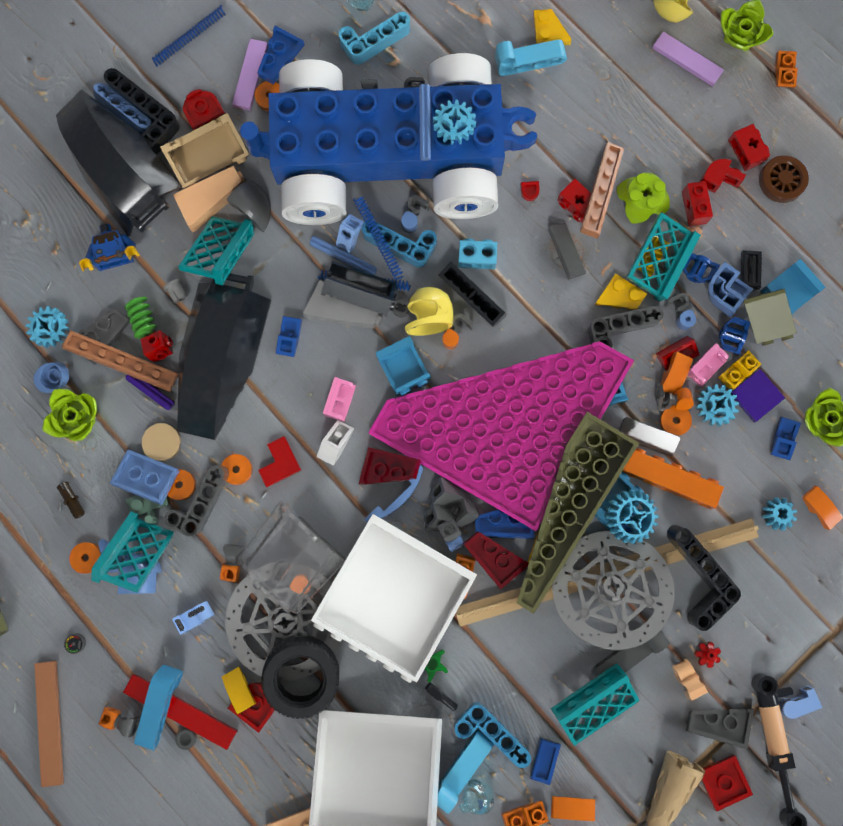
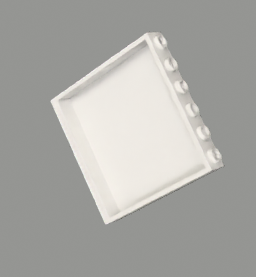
[311,514,477,683]
[309,710,442,826]

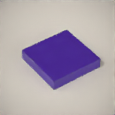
[731,369,785,423]

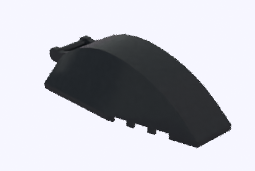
[56,90,182,236]
[177,273,271,440]

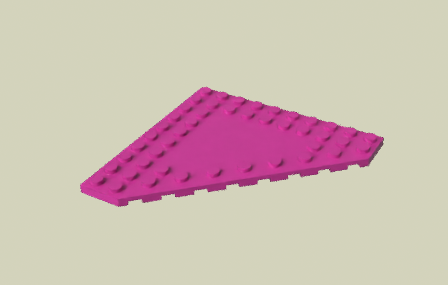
[368,341,634,531]

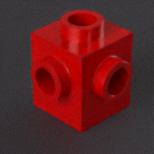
[140,330,174,362]

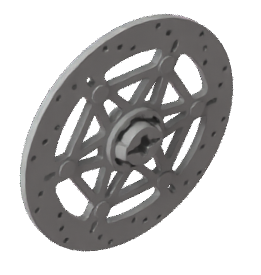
[552,531,675,650]
[225,561,342,681]

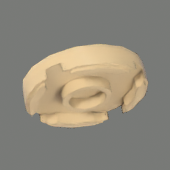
[142,423,181,461]

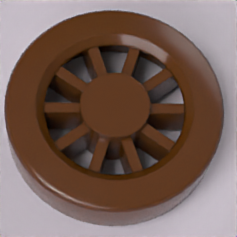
[759,155,809,203]

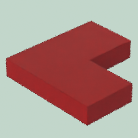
[258,436,302,488]

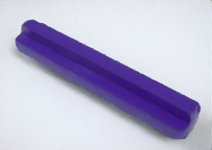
[125,375,175,410]

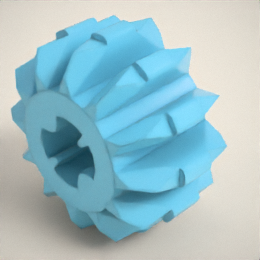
[762,497,797,531]

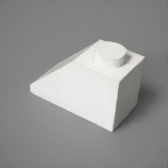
[317,420,354,466]

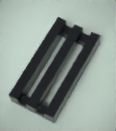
[741,250,762,289]

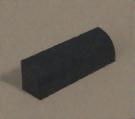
[438,262,507,327]

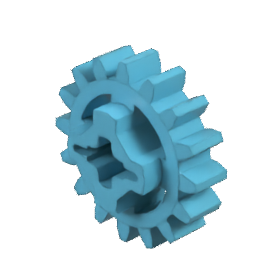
[433,100,476,145]
[26,306,70,348]
[695,384,739,427]

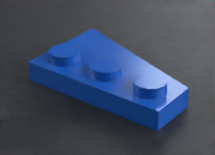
[257,25,305,85]
[475,510,534,539]

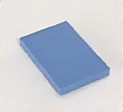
[109,449,179,505]

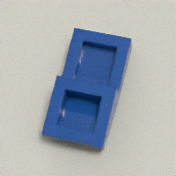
[276,316,303,357]
[771,416,801,460]

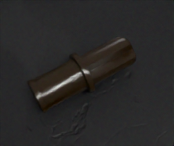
[56,481,85,519]

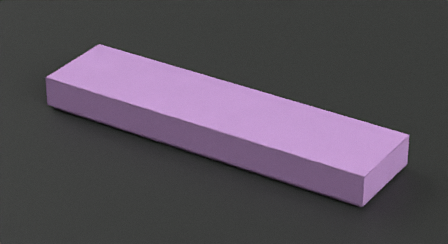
[652,31,724,87]
[232,39,268,111]

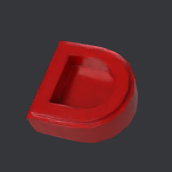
[520,181,540,201]

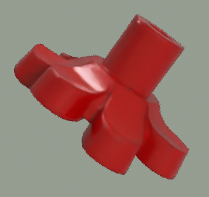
[694,641,721,668]

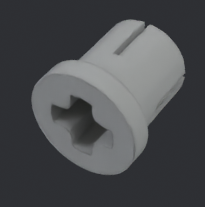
[163,279,188,304]

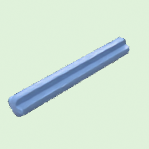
[419,84,431,161]
[309,236,377,275]

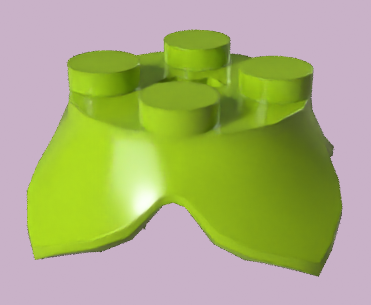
[721,0,774,51]
[616,173,670,224]
[804,388,843,447]
[42,389,97,441]

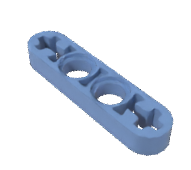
[93,83,151,134]

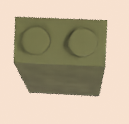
[744,288,797,346]

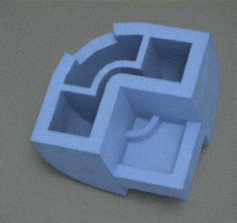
[708,262,753,318]
[118,553,162,594]

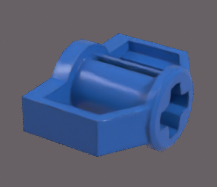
[683,253,720,283]
[719,317,750,355]

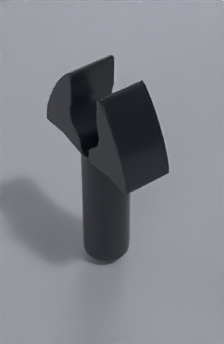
[425,682,458,711]

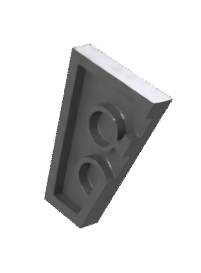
[79,308,130,365]

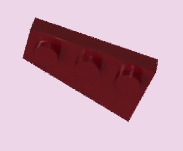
[358,447,421,485]
[463,531,529,589]

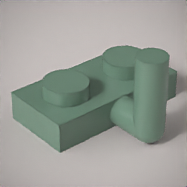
[125,495,170,524]

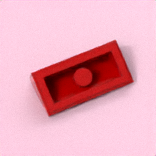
[656,336,700,371]

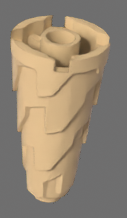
[646,751,705,826]

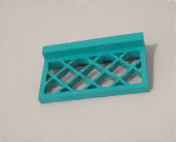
[626,212,701,302]
[178,216,254,285]
[91,512,174,593]
[550,663,640,746]

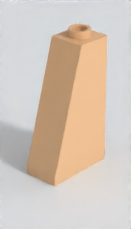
[173,166,245,232]

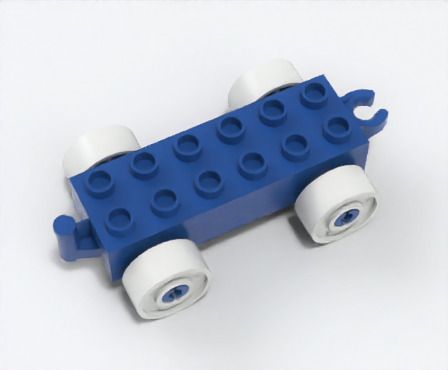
[240,53,537,225]

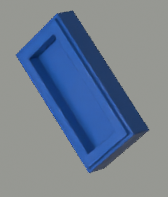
[530,738,561,785]

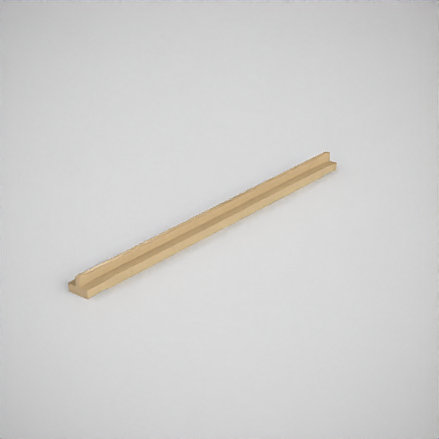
[456,518,759,627]

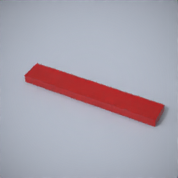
[123,674,238,750]

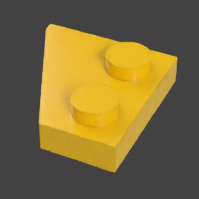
[533,9,571,45]
[595,274,647,310]

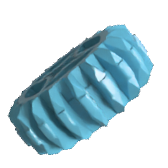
[605,490,659,544]

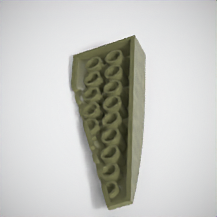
[517,412,639,614]

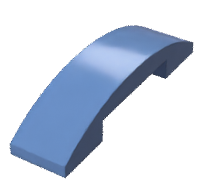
[364,465,423,523]

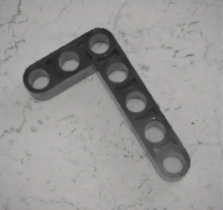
[104,68,180,155]
[667,525,741,631]

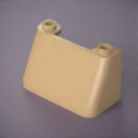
[160,113,249,188]

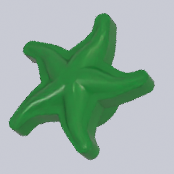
[424,650,448,682]

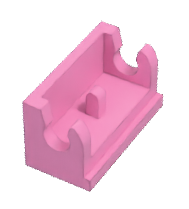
[688,343,729,387]
[323,377,356,422]

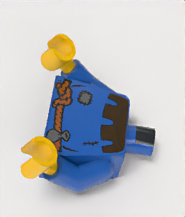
[79,224,140,272]

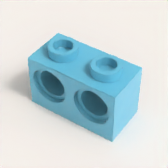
[458,238,497,270]

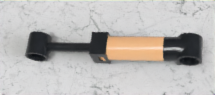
[751,674,807,826]

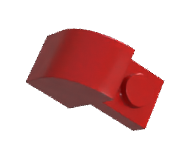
[700,159,746,193]

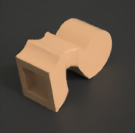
[672,659,708,701]

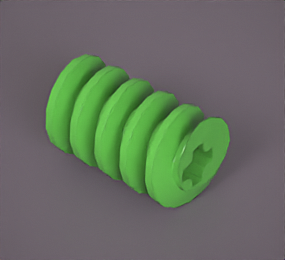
[125,296,157,339]

